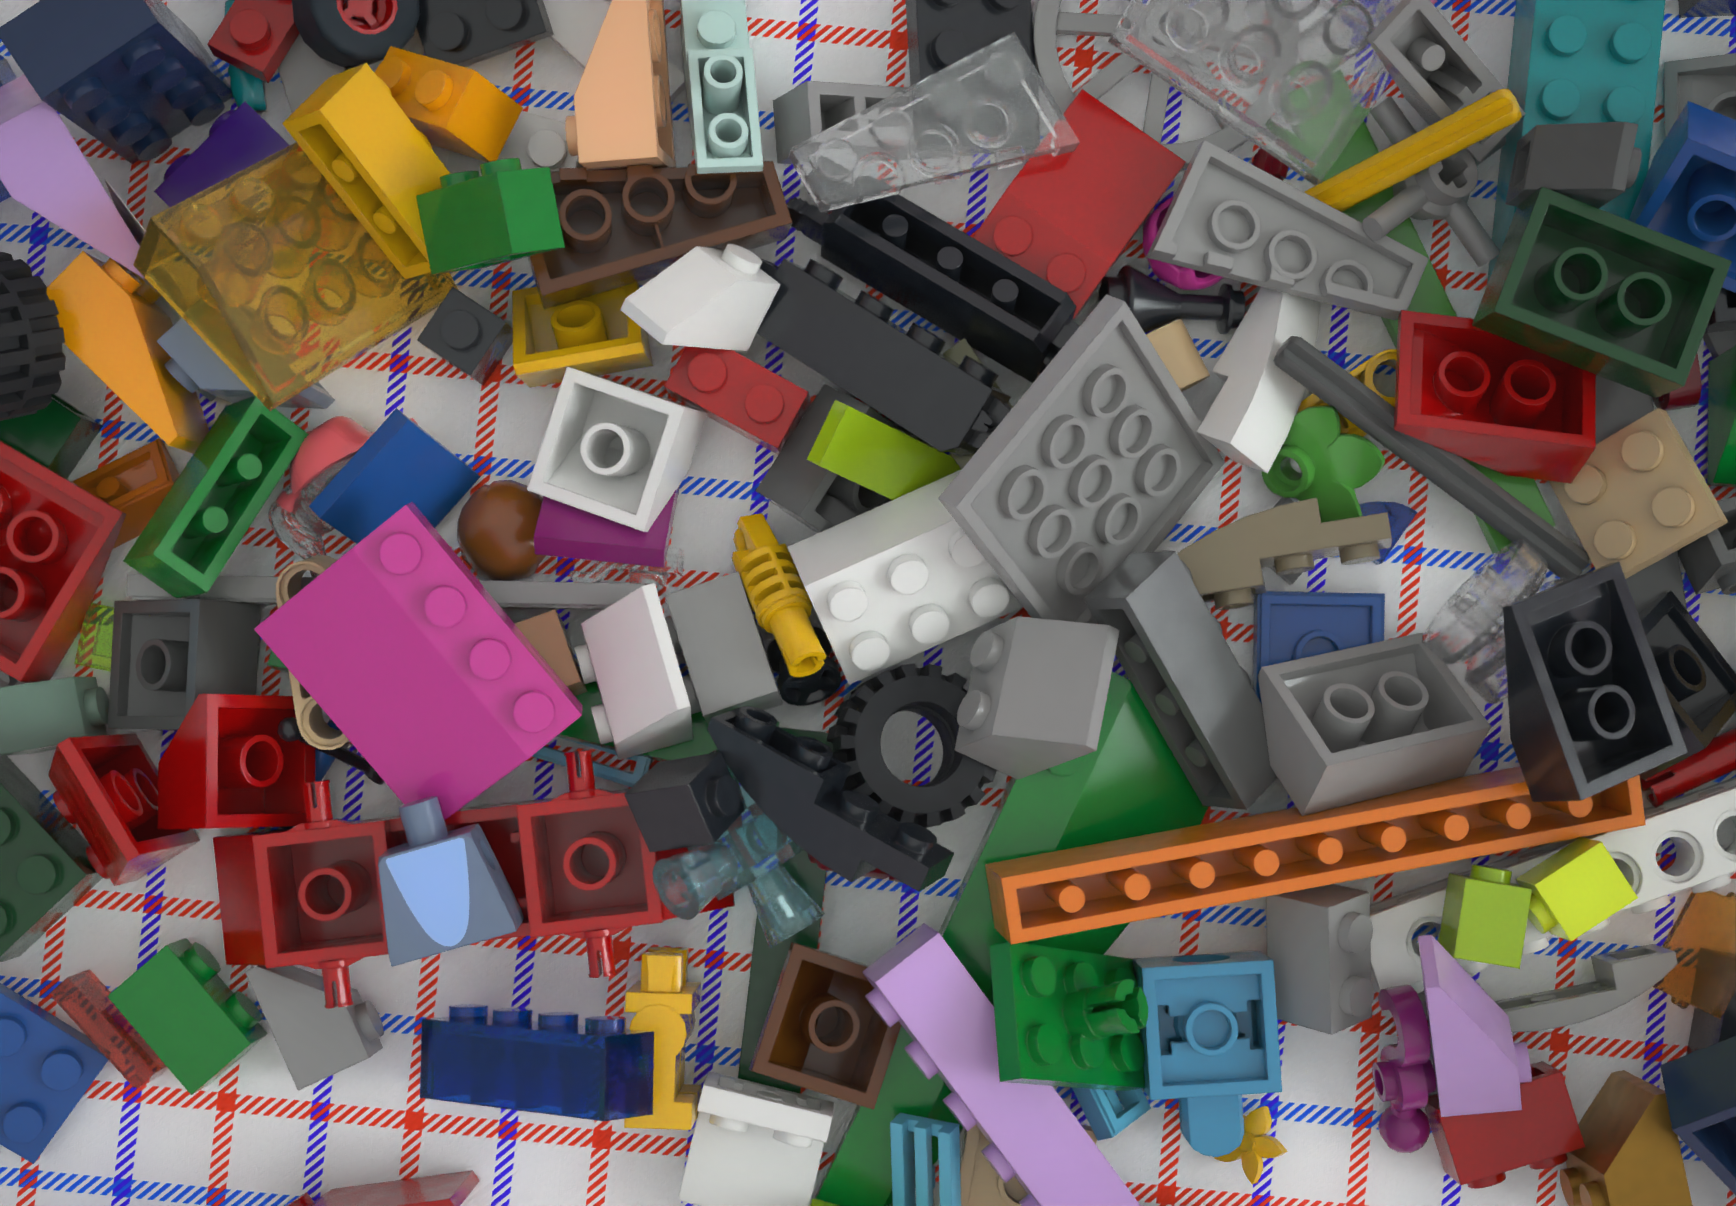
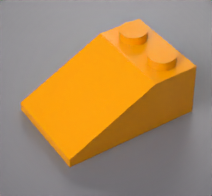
[46,251,209,454]

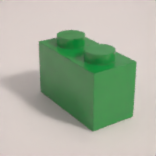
[416,158,565,275]
[107,938,268,1095]

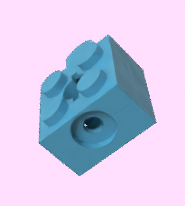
[1133,951,1282,1157]

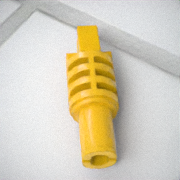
[732,513,826,677]

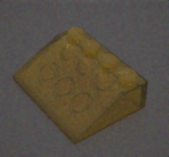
[133,142,458,411]

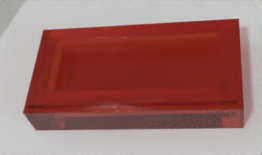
[51,969,168,1089]

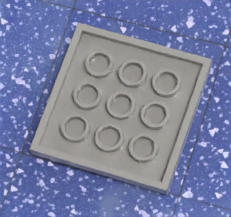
[938,294,1225,624]

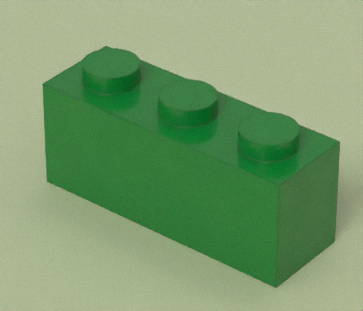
[123,395,309,599]

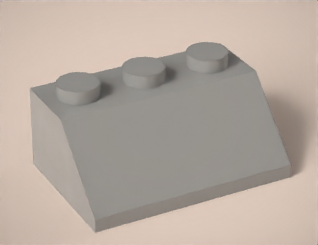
[1258,632,1491,816]

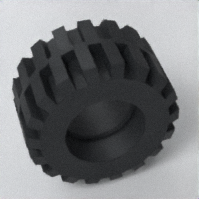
[0,252,66,421]
[827,663,997,828]

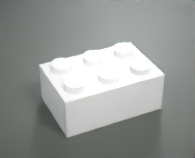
[788,469,1023,685]

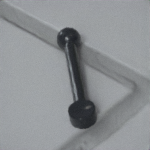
[277,717,384,785]

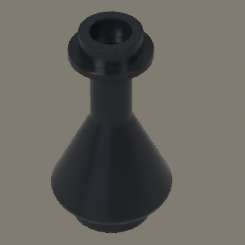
[1098,265,1245,334]

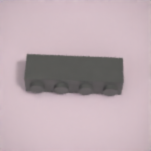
[1083,551,1278,810]

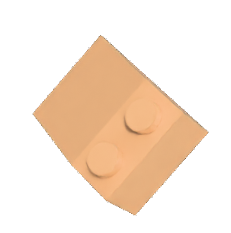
[565,0,676,170]

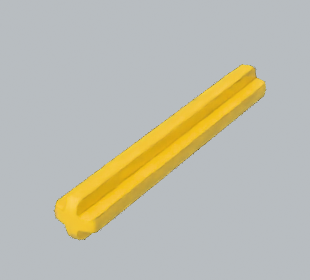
[1304,89,1522,212]

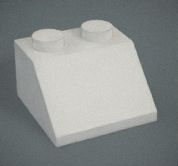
[527,367,707,532]
[574,583,693,760]

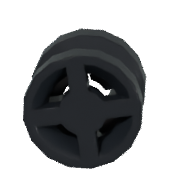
[767,627,842,706]

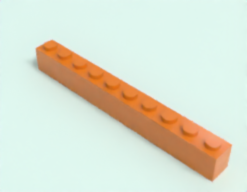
[985,766,1646,945]

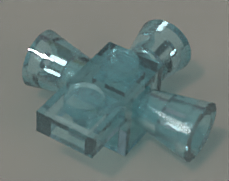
[653,749,825,948]

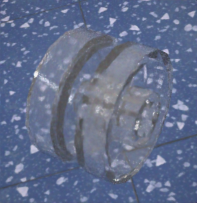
[1422,538,1568,704]

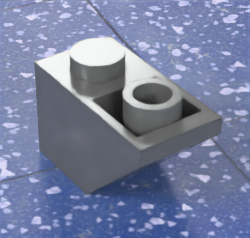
[1505,122,1642,209]

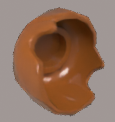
[457,480,546,581]

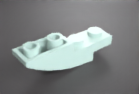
[680,0,763,174]

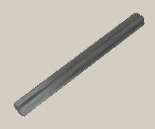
[1273,336,1590,581]

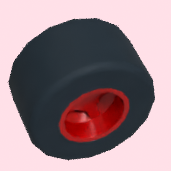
[292,0,420,67]

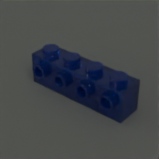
[420,1004,654,1121]

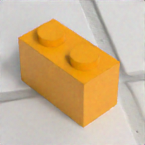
[374,46,523,162]

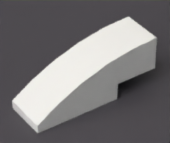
[1196,287,1320,473]

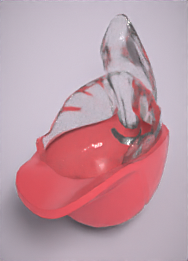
[268,416,418,577]

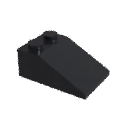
[1503,562,1688,802]

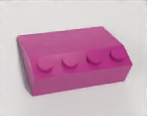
[254,502,582,820]

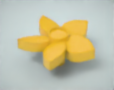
[1214,1106,1288,1184]

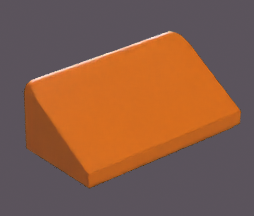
[72,438,180,549]

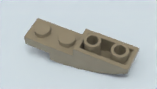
[1177,498,1392,610]

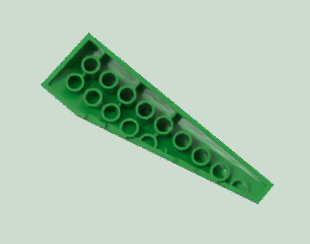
[814,672,1209,1206]

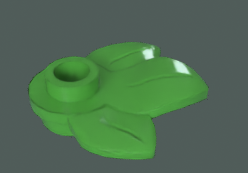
[1261,405,1385,523]

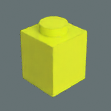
[1515,837,1638,941]

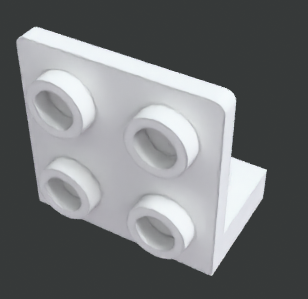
[678,1071,834,1206]

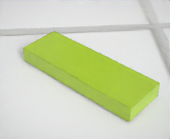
[807,400,961,500]

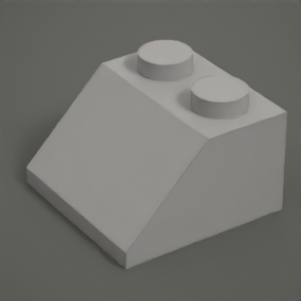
[954,616,1120,780]

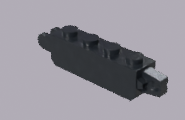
[787,169,1080,384]
[757,257,1012,457]

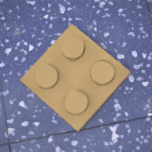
[1549,408,1728,579]

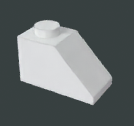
[620,244,781,351]

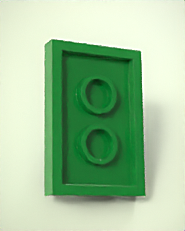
[989,942,1148,1091]

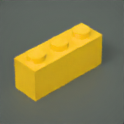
[282,63,450,279]

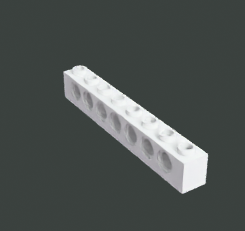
[1370,777,1736,993]

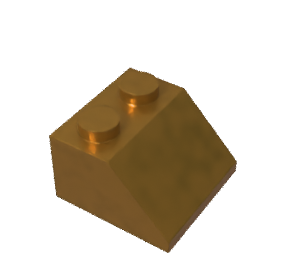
[1560,1070,1693,1206]

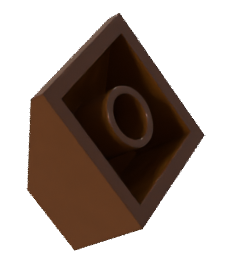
[749,942,901,1110]

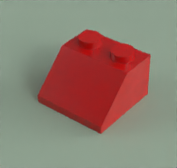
[158,694,315,829]

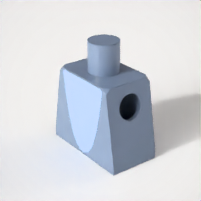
[378,796,524,967]

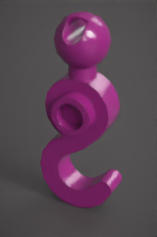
[1372,985,1436,1153]

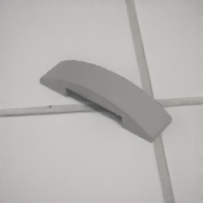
[1417,944,1678,1033]

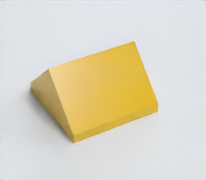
[512,282,653,388]

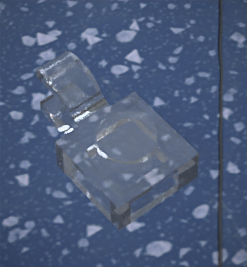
[569,546,685,587]

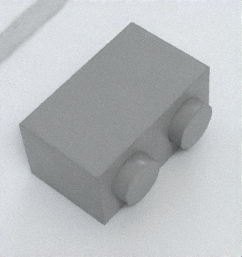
[665,571,783,725]
[1266,884,1374,1035]

